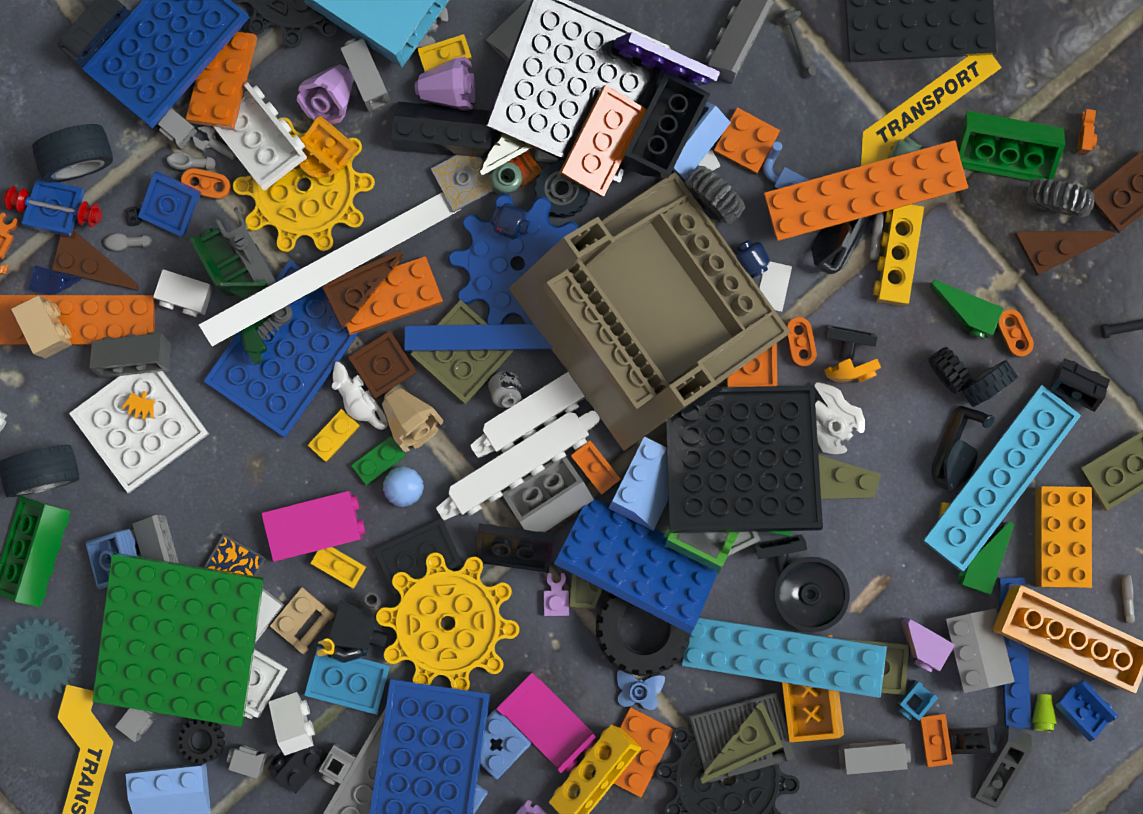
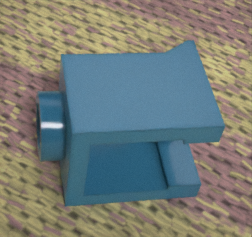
[897,680,938,721]

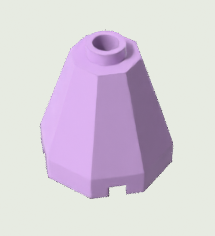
[415,57,476,111]
[297,64,354,125]

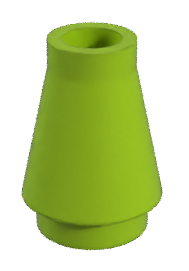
[1031,694,1057,731]

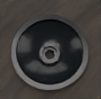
[774,557,850,632]

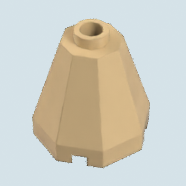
[382,389,443,452]

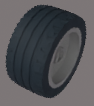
[32,124,113,183]
[0,444,79,497]

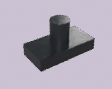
[825,324,878,360]
[753,534,807,572]
[948,726,997,755]

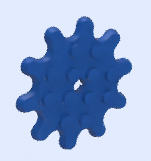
[448,194,579,325]

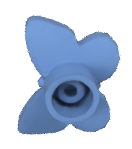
[617,670,665,710]

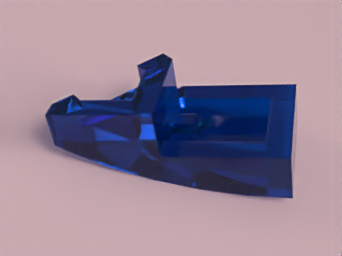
[29,265,81,295]

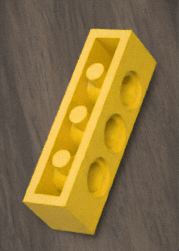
[873,205,924,307]
[549,725,642,814]

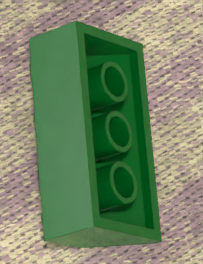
[958,111,1065,181]
[0,496,70,607]

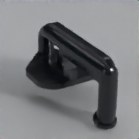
[811,215,872,274]
[932,406,995,491]

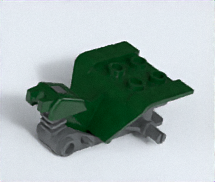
[189,207,293,366]

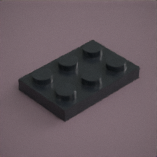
[374,519,463,595]
[476,523,554,573]

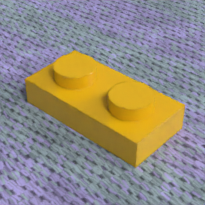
[418,34,472,72]
[308,409,360,462]
[310,547,367,589]

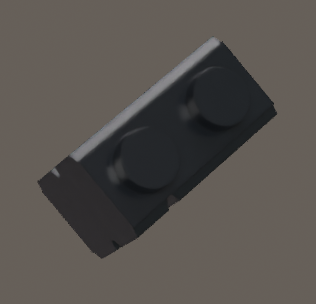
[1049,358,1110,412]

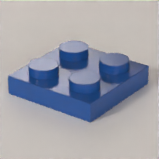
[138,171,201,237]

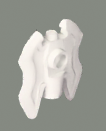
[815,382,865,454]

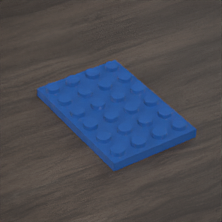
[82,0,250,129]
[204,260,360,438]
[554,497,717,634]
[369,679,490,814]

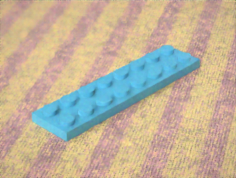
[922,385,1081,572]
[682,617,887,698]

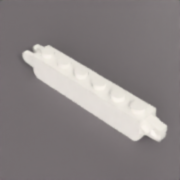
[470,372,588,458]
[436,410,600,521]

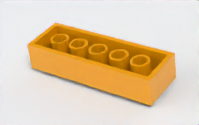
[992,585,1143,694]

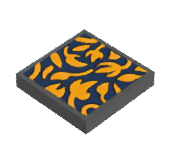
[204,534,267,576]

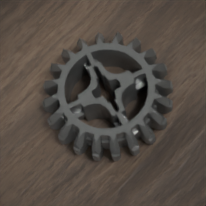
[684,165,745,224]
[1026,178,1095,217]

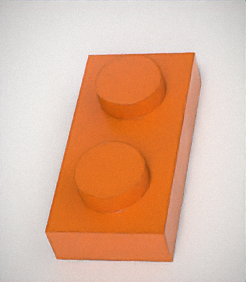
[571,440,621,495]
[920,713,953,767]

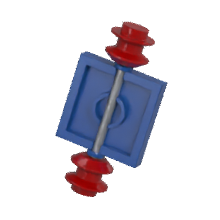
[3,179,102,237]

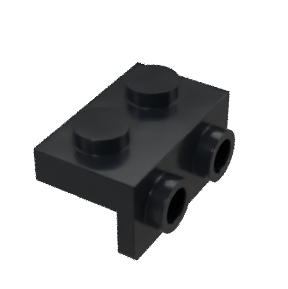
[268,743,328,794]

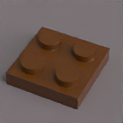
[349,331,417,399]

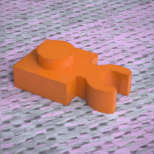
[1076,109,1097,155]
[0,213,19,260]

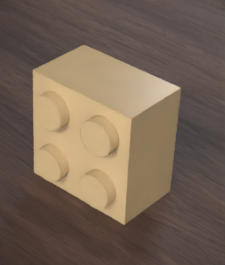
[11,295,72,359]

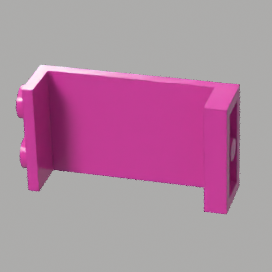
[261,491,366,562]
[497,672,596,773]

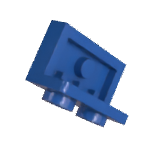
[1055,680,1118,742]

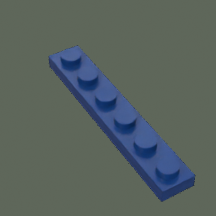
[998,577,1031,729]

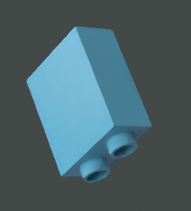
[304,0,450,68]

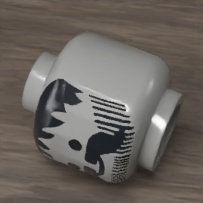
[488,371,523,408]

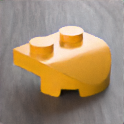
[299,116,358,178]
[824,359,881,383]

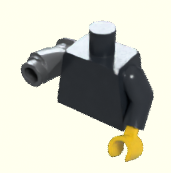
[317,592,388,663]

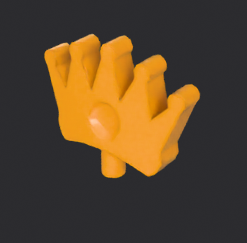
[122,391,155,419]

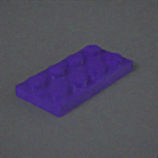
[613,32,720,87]

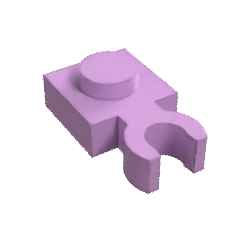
[544,573,569,616]

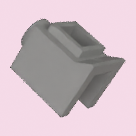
[158,108,198,150]
[115,708,155,742]
[319,743,357,785]
[227,745,268,779]

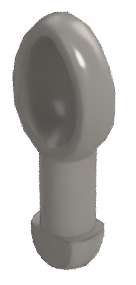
[167,152,216,170]
[870,212,884,260]
[103,233,152,252]
[1121,574,1135,624]

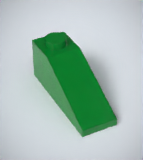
[929,280,1004,339]
[957,522,1015,595]

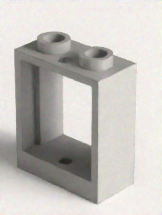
[341,38,391,112]
[838,739,911,775]

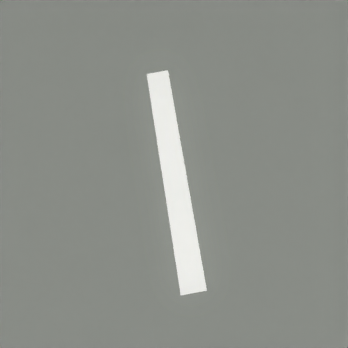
[199,192,460,346]

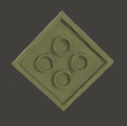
[411,300,515,405]

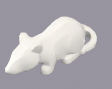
[332,361,389,430]

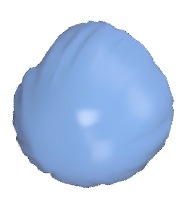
[383,466,424,507]

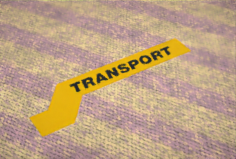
[861,55,1002,166]
[57,685,113,814]

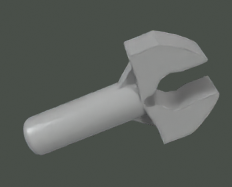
[193,126,236,160]

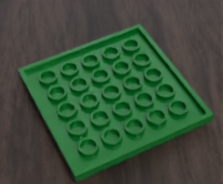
[92,553,264,727]

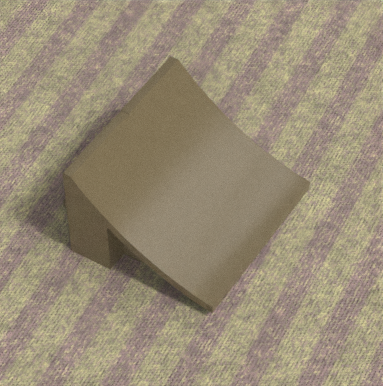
[509,172,791,451]

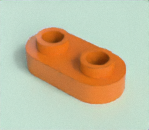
[181,168,231,200]
[997,309,1034,357]
[787,317,817,367]

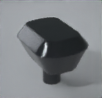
[126,207,142,226]

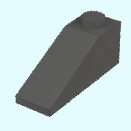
[975,725,1032,808]

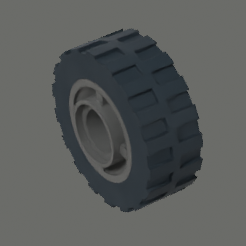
[535,161,590,218]
[961,360,1018,407]

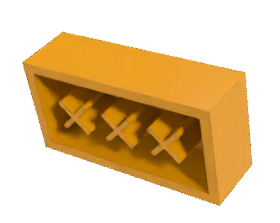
[1035,486,1092,588]
[782,635,844,742]

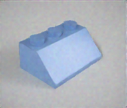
[671,102,731,180]
[609,437,668,530]
[126,763,211,814]

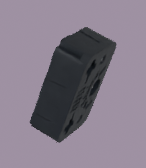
[57,0,131,68]

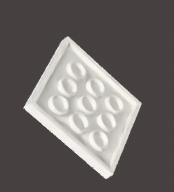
[69,371,209,493]

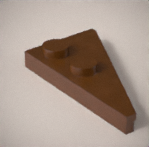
[52,230,139,291]
[1015,231,1115,276]
[321,250,403,329]

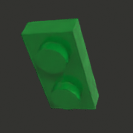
[351,436,406,485]

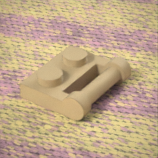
[270,587,336,655]

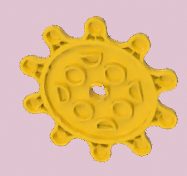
[233,118,375,252]
[376,553,519,690]

